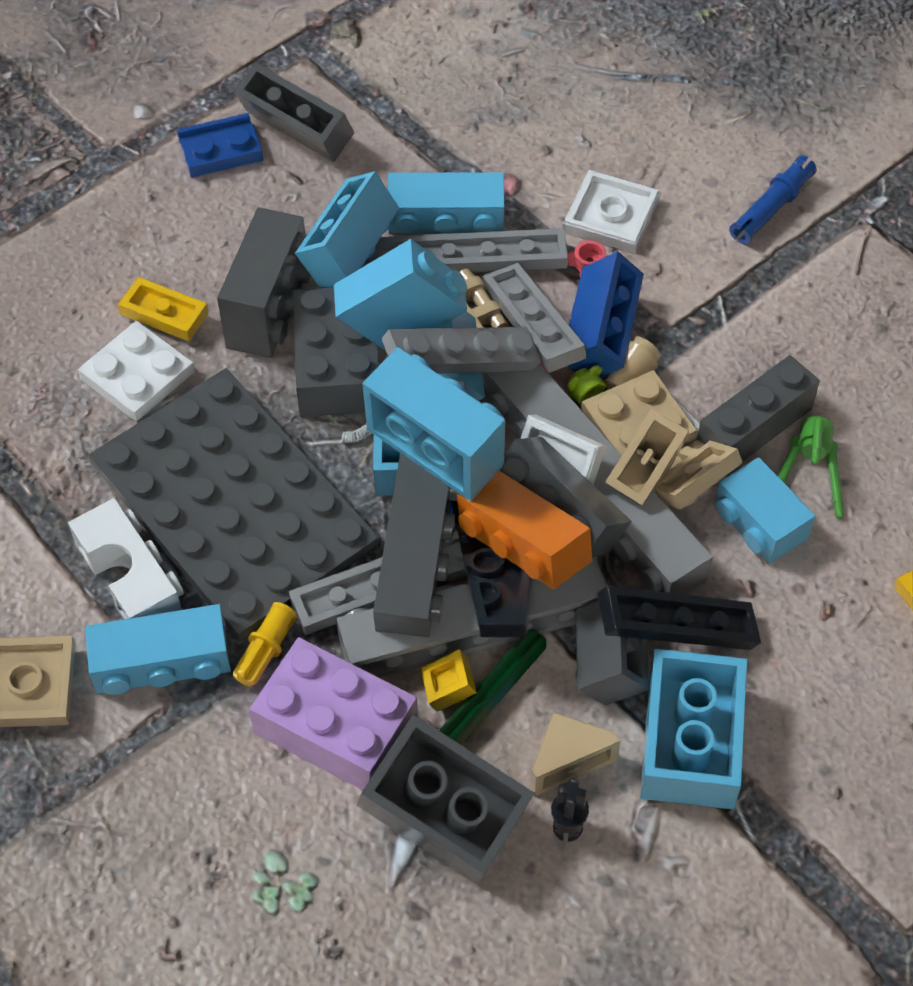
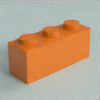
[457,471,593,590]

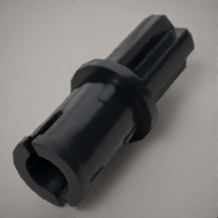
[551,779,589,842]

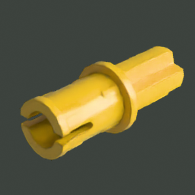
[233,602,298,687]

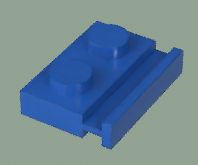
[176,113,263,178]

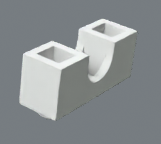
[68,498,184,620]

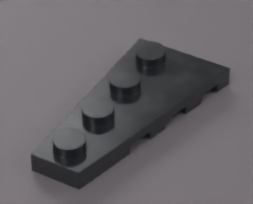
[451,501,532,638]

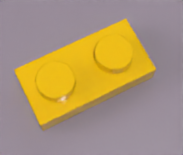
[118,277,209,341]

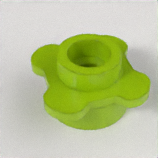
[567,365,606,406]

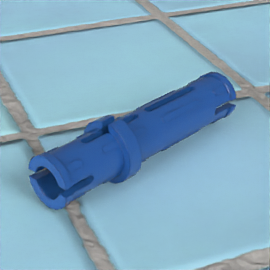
[729,155,817,244]

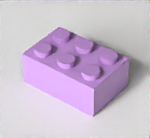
[249,637,418,790]

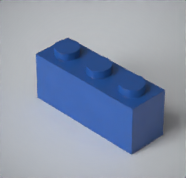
[567,251,644,378]

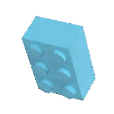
[362,347,505,502]
[640,649,747,810]

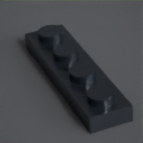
[597,585,761,650]

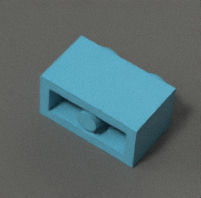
[714,457,816,564]

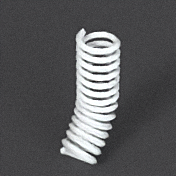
[341,423,372,443]

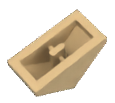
[605,408,689,505]
[530,713,620,797]

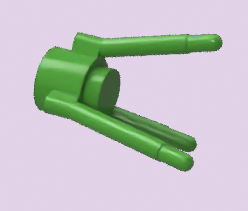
[778,416,844,519]

